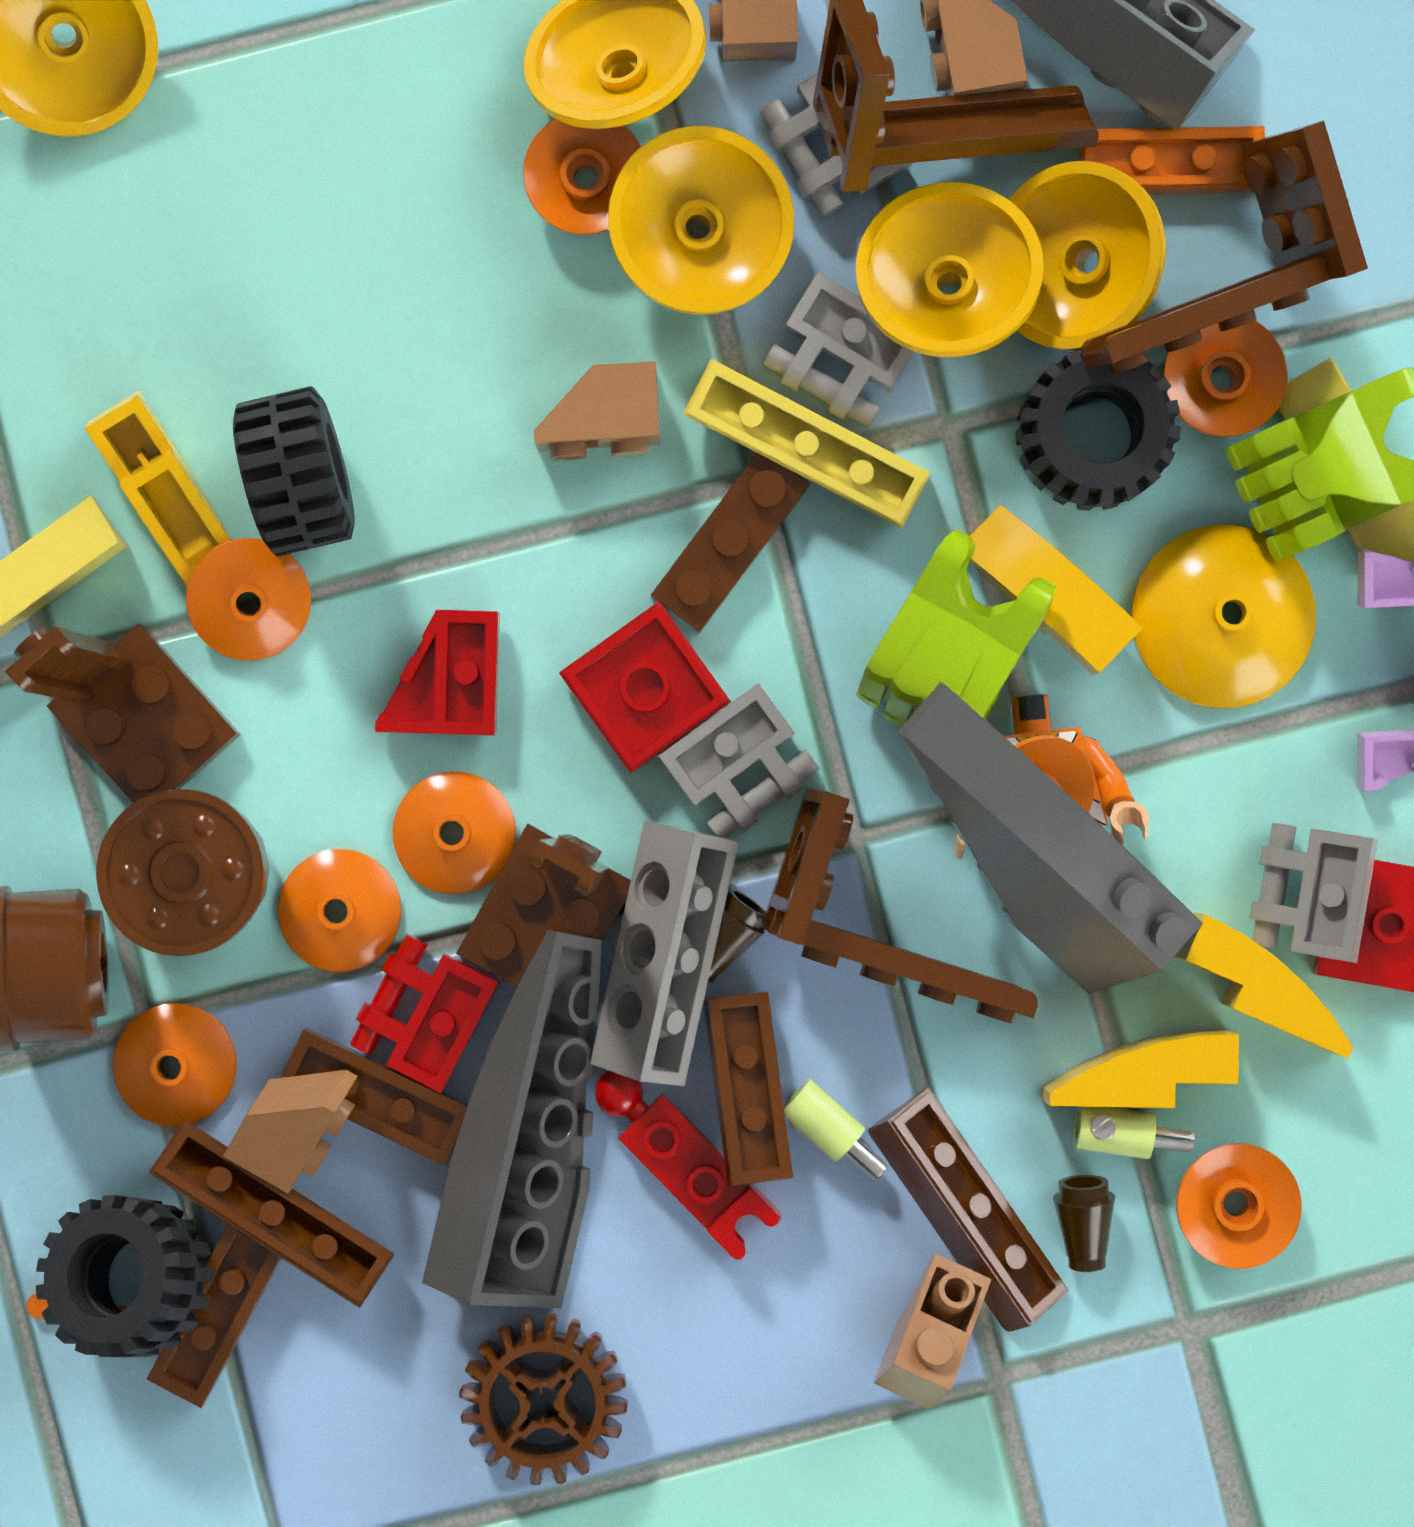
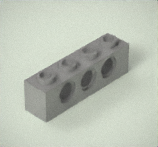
[590,821,739,1086]

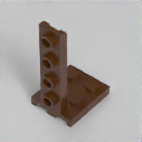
[812,0,1099,192]
[1081,120,1368,373]
[5,624,241,803]
[762,788,1038,1024]
[456,823,631,987]

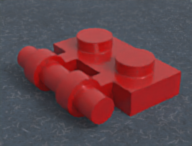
[350,934,500,1094]

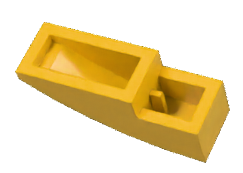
[84,390,232,586]
[970,505,1143,676]
[1175,912,1353,1059]
[1042,1029,1239,1108]

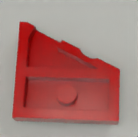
[375,610,500,736]

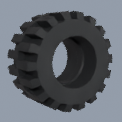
[1015,350,1181,511]
[233,386,355,557]
[35,1195,213,1357]

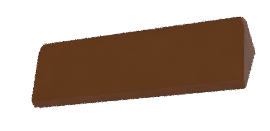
[868,1087,1069,1332]
[149,1120,395,1309]

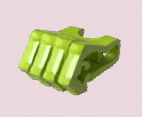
[1225,367,1414,562]
[856,529,1057,727]

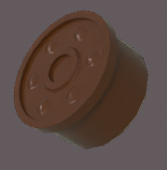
[96,789,270,956]
[0,886,109,1053]

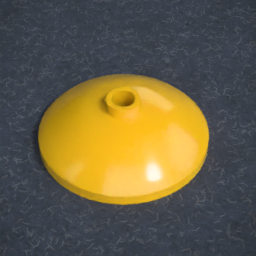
[0,0,158,137]
[524,0,706,129]
[608,126,794,315]
[1008,161,1166,351]
[856,182,1044,357]
[1130,524,1316,708]

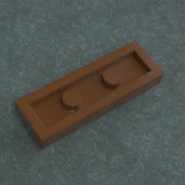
[651,453,810,633]
[704,992,793,1187]
[280,1028,468,1166]
[146,1224,281,1408]

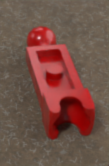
[594,1071,782,1260]

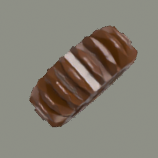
[459,1313,628,1486]

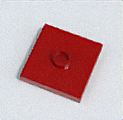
[559,601,731,774]
[1312,860,1414,992]

